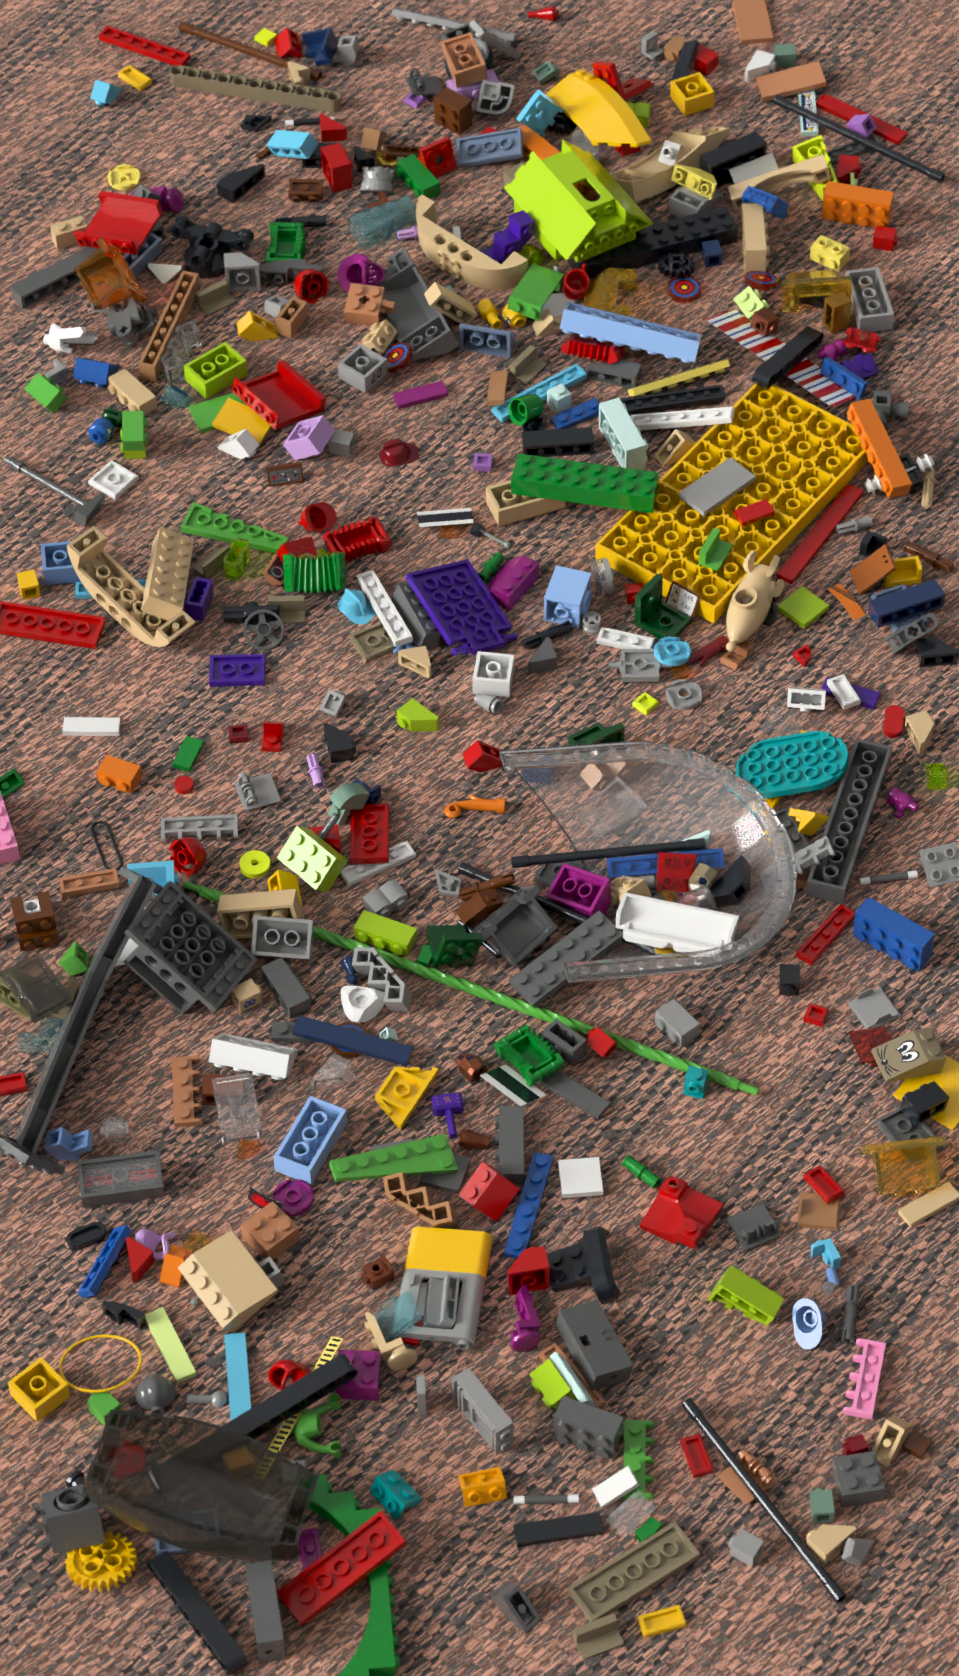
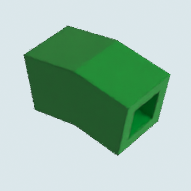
[417,945,433,967]
[635,1517,662,1542]

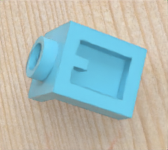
[810,1238,841,1269]

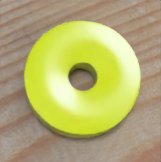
[239,850,270,879]

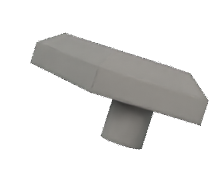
[435,869,462,897]
[842,1538,875,1567]

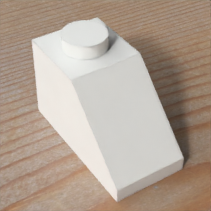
[745,50,777,82]
[217,429,259,459]

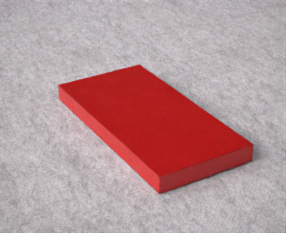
[350,803,390,865]

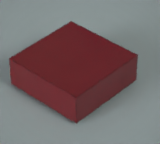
[228,724,249,744]

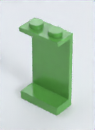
[507,263,564,321]

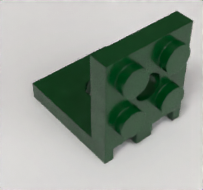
[634,574,692,639]
[568,722,624,765]
[426,925,483,968]

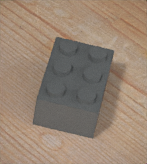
[554,1396,623,1459]

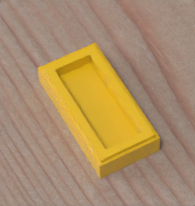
[118,65,152,91]
[637,1605,687,1638]

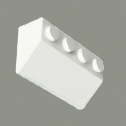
[209,1033,299,1080]

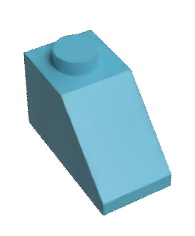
[90,80,123,106]

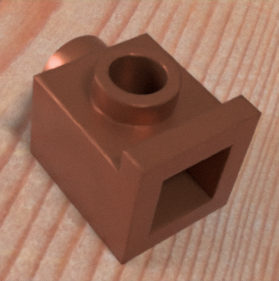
[361,1254,395,1290]

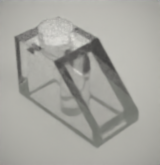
[310,1053,355,1092]

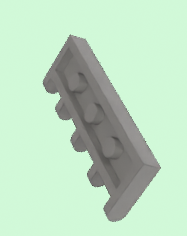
[469,20,521,60]
[161,814,238,842]
[760,836,836,893]

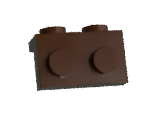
[288,179,323,202]

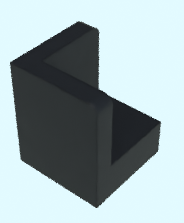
[859,531,888,557]

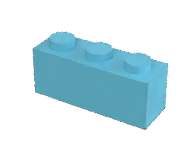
[266,130,319,159]

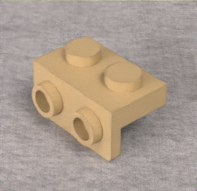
[362,319,397,354]

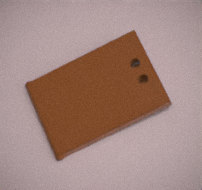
[850,544,896,596]

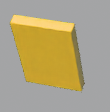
[212,398,272,446]

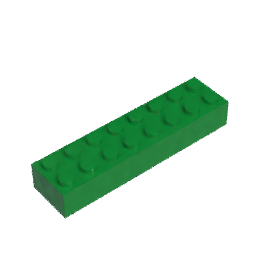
[511,453,660,513]

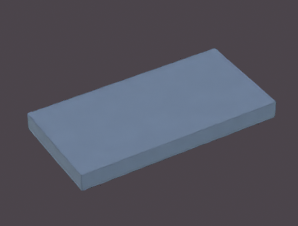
[456,128,524,168]

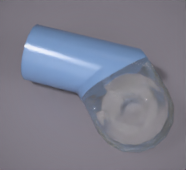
[820,1267,840,1295]

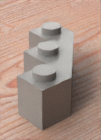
[352,947,412,1012]

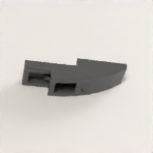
[259,259,323,284]

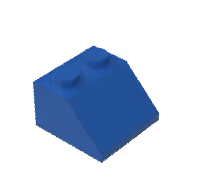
[73,358,119,388]

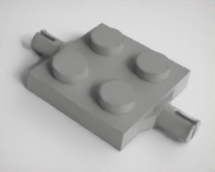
[608,649,672,682]

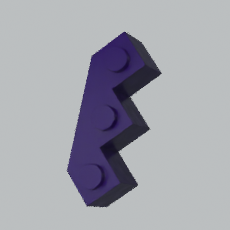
[480,210,535,264]

